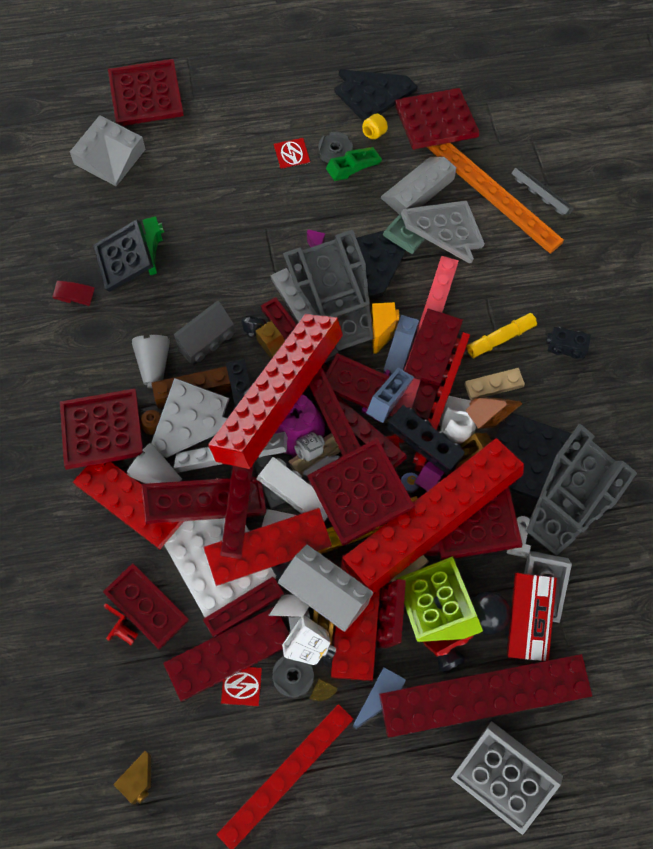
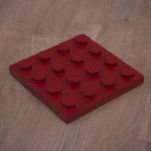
[108,59,184,126]
[395,88,479,150]
[60,389,144,470]
[307,438,415,546]
[438,487,522,560]

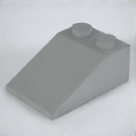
[524,551,572,623]

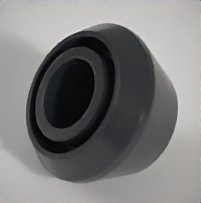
[241,316,266,337]
[437,648,465,673]

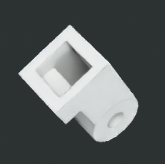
[507,516,531,558]

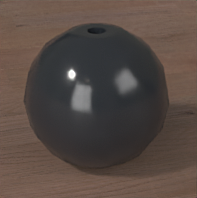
[471,591,511,635]

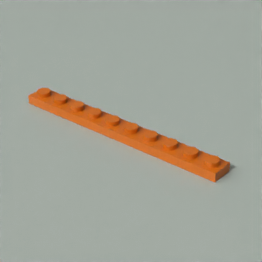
[427,143,564,254]

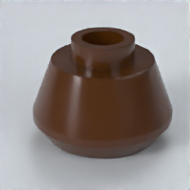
[140,410,162,435]

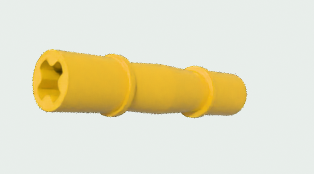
[467,313,537,358]

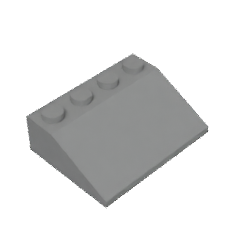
[451,721,563,835]

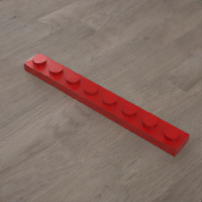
[413,332,470,472]
[216,704,354,849]

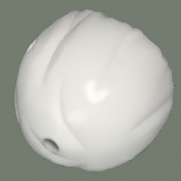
[440,407,476,445]

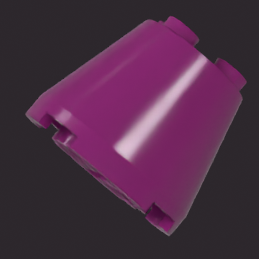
[275,395,326,457]

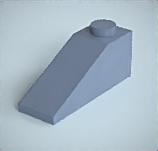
[383,315,419,375]
[366,368,414,423]
[353,668,407,729]

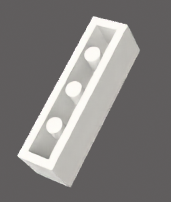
[257,457,328,521]

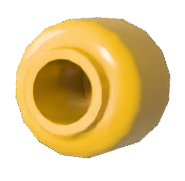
[362,114,388,139]

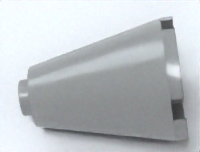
[132,335,170,388]
[127,443,182,484]

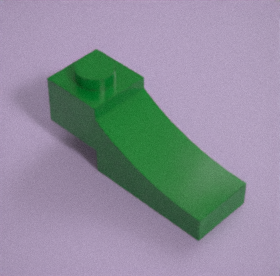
[326,147,382,181]
[142,216,164,275]

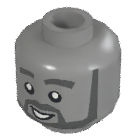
[294,432,325,461]

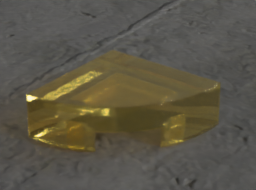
[310,679,338,701]

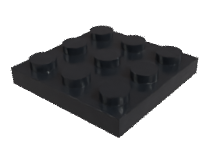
[93,220,154,292]

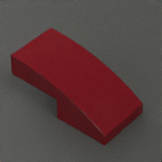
[52,281,95,306]

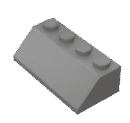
[381,157,457,214]
[278,545,374,632]

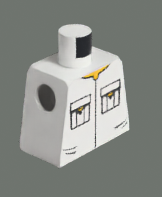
[282,615,336,665]

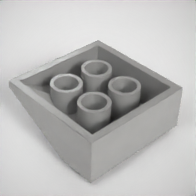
[70,115,146,186]

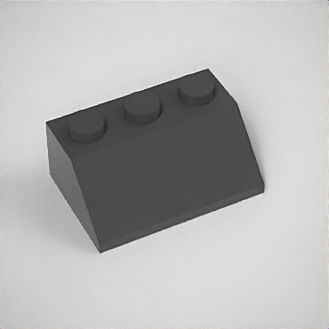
[174,301,235,366]

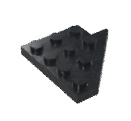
[334,69,418,122]
[356,230,406,300]

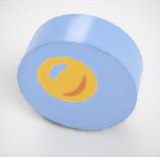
[401,473,419,493]

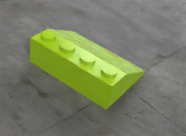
[396,556,483,642]

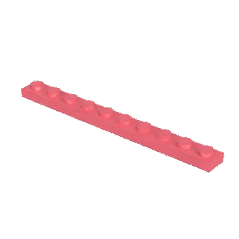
[391,256,459,417]

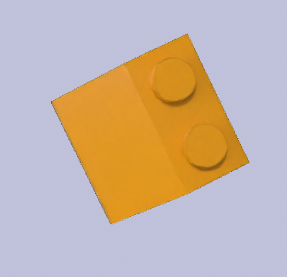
[371,302,399,354]

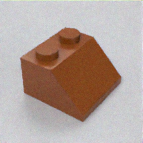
[465,397,522,429]

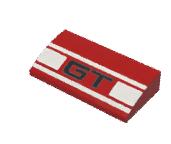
[507,573,557,661]

